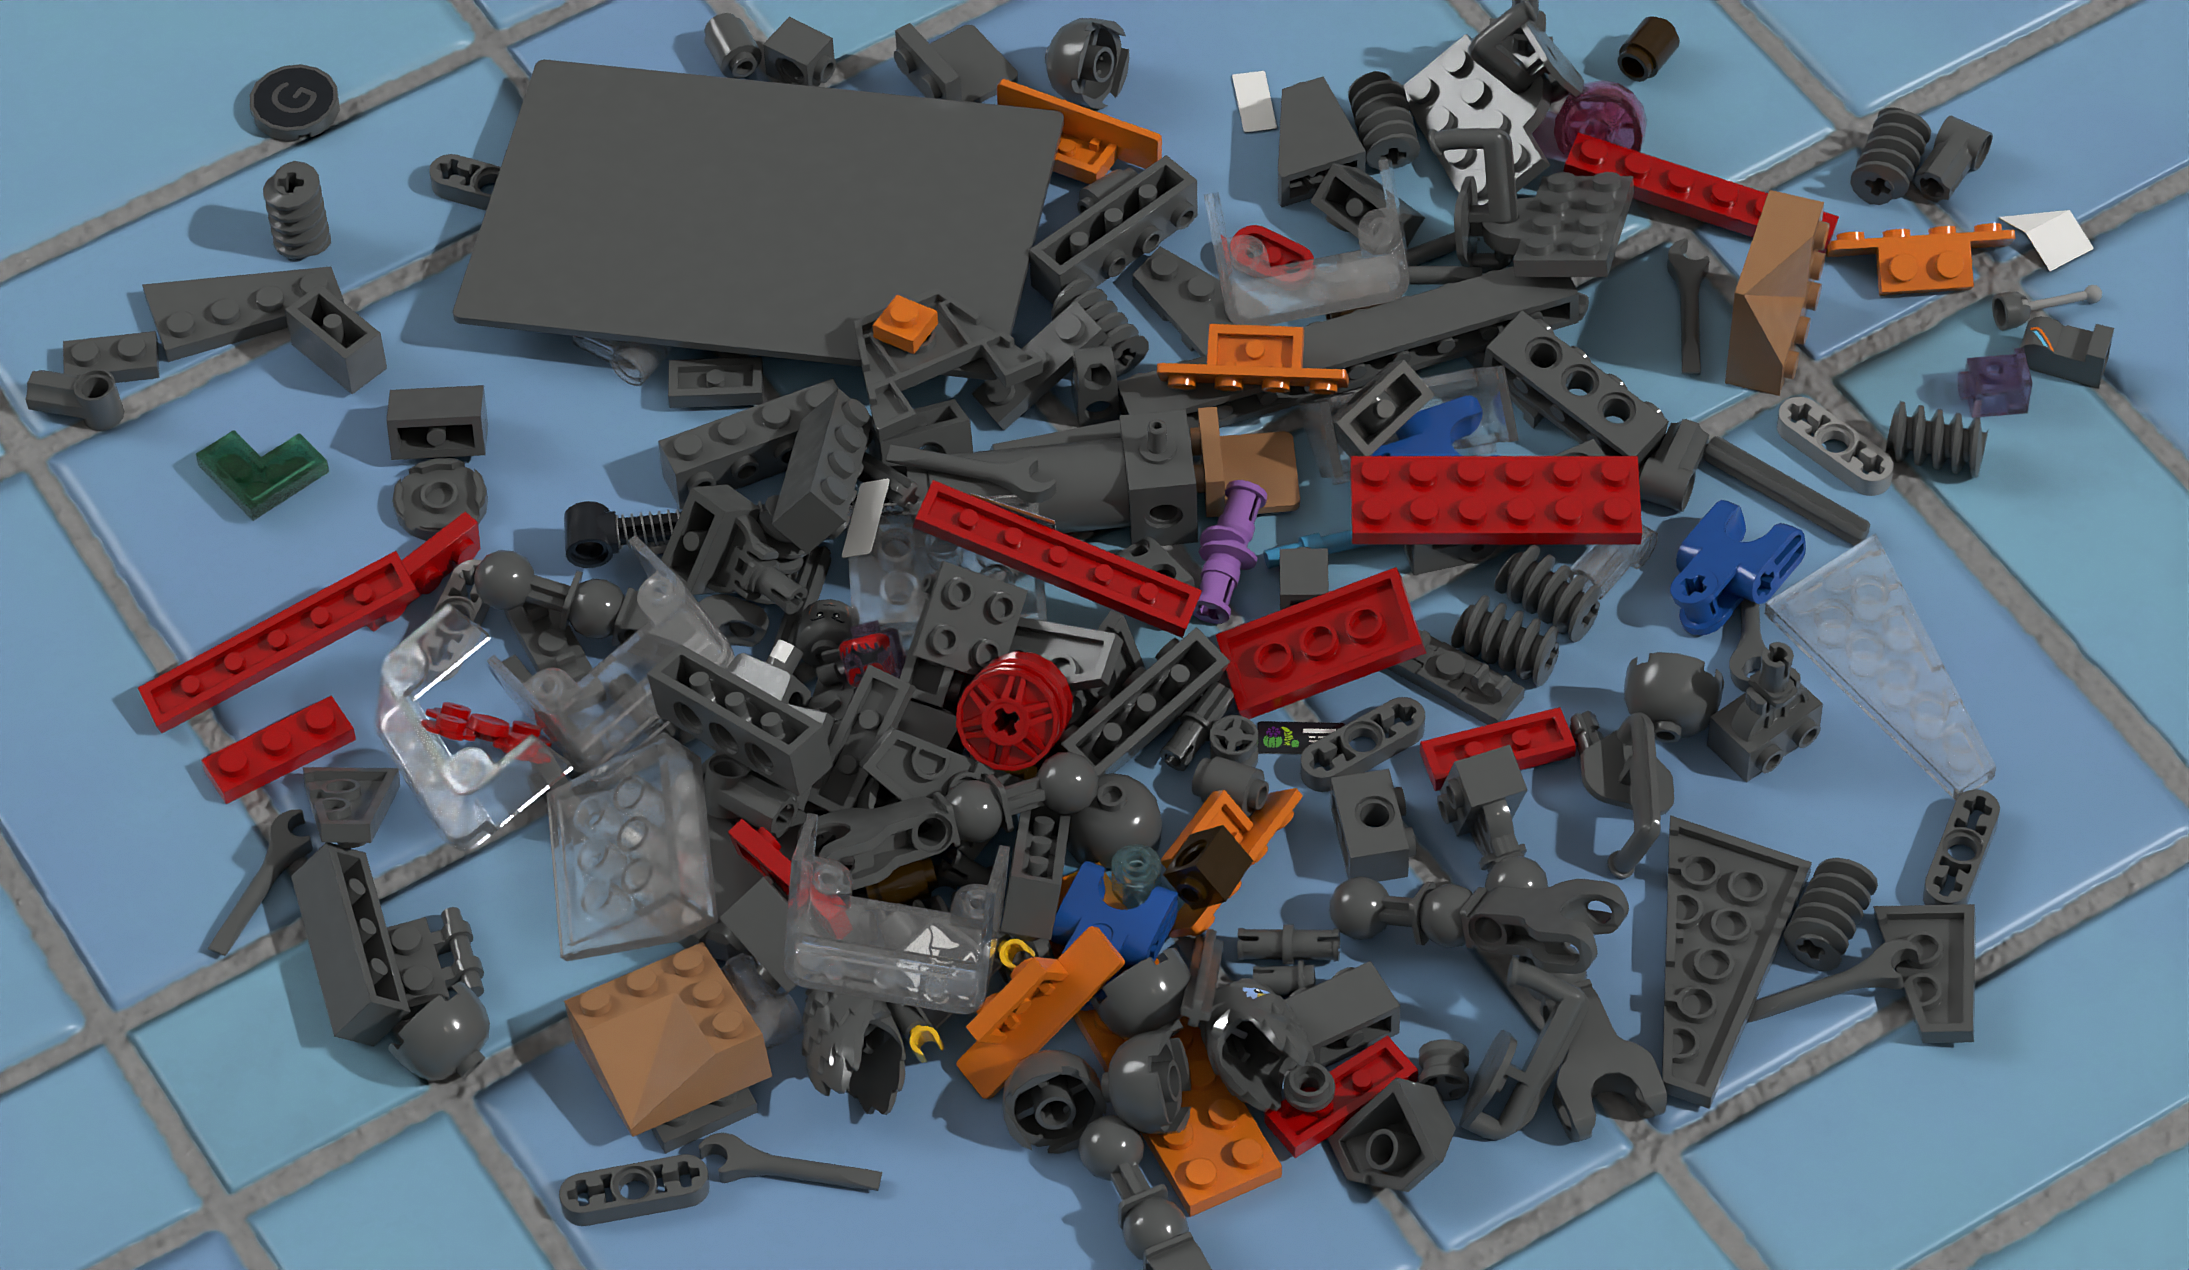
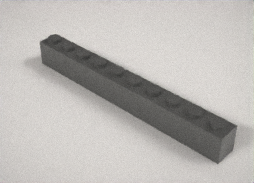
[1117,266,1579,435]

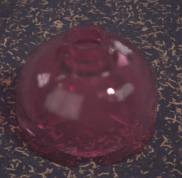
[1554,80,1647,155]

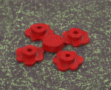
[420,702,552,760]

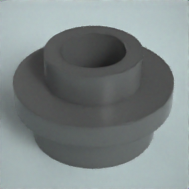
[1283,1062,1335,1112]

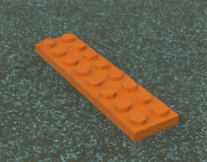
[1049,862,1282,1217]

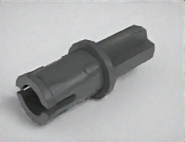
[1159,682,1234,771]

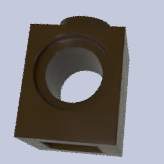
[1163,825,1253,910]

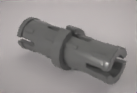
[1237,924,1340,965]

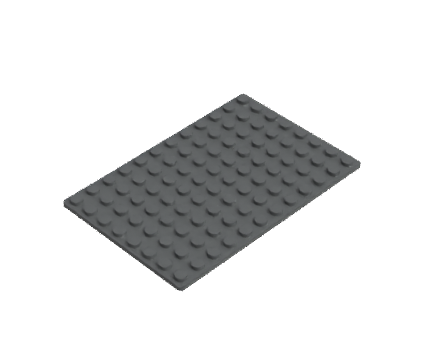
[453,59,1064,380]

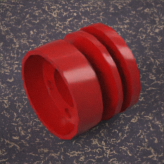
[956,651,1073,771]

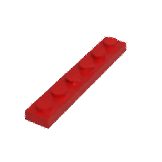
[1563,132,1839,254]
[913,480,1202,638]
[138,551,420,733]

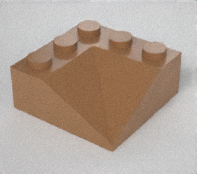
[1725,190,1830,396]
[564,942,772,1137]

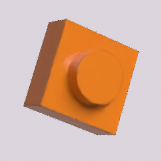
[872,295,938,354]

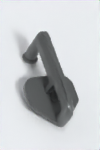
[1580,712,1674,879]
[1459,957,1589,1140]

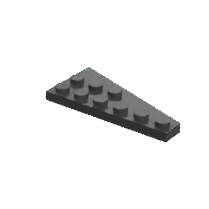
[1662,815,1812,1109]

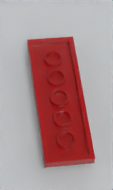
[1350,456,1642,545]

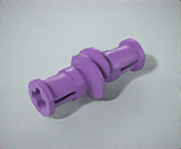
[1193,480,1268,624]

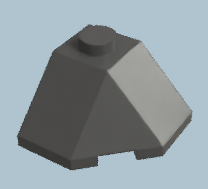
[1328,1077,1456,1192]

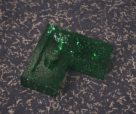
[196,430,329,521]

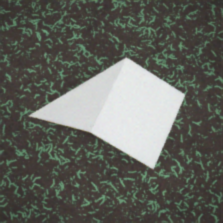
[1998,210,2094,271]

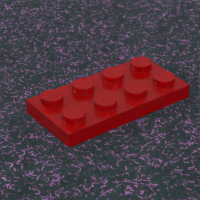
[1216,567,1426,719]

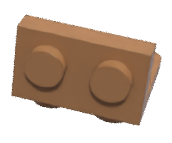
[1190,407,1300,518]

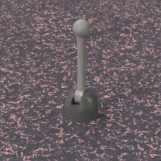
[1992,285,2102,330]

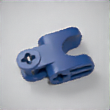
[1371,395,1500,456]
[1670,500,1806,635]
[1051,861,1178,1011]

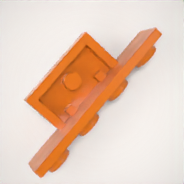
[997,79,1162,184]
[1826,223,2015,296]
[1157,324,1349,395]
[1160,788,1303,938]
[956,926,1125,1099]

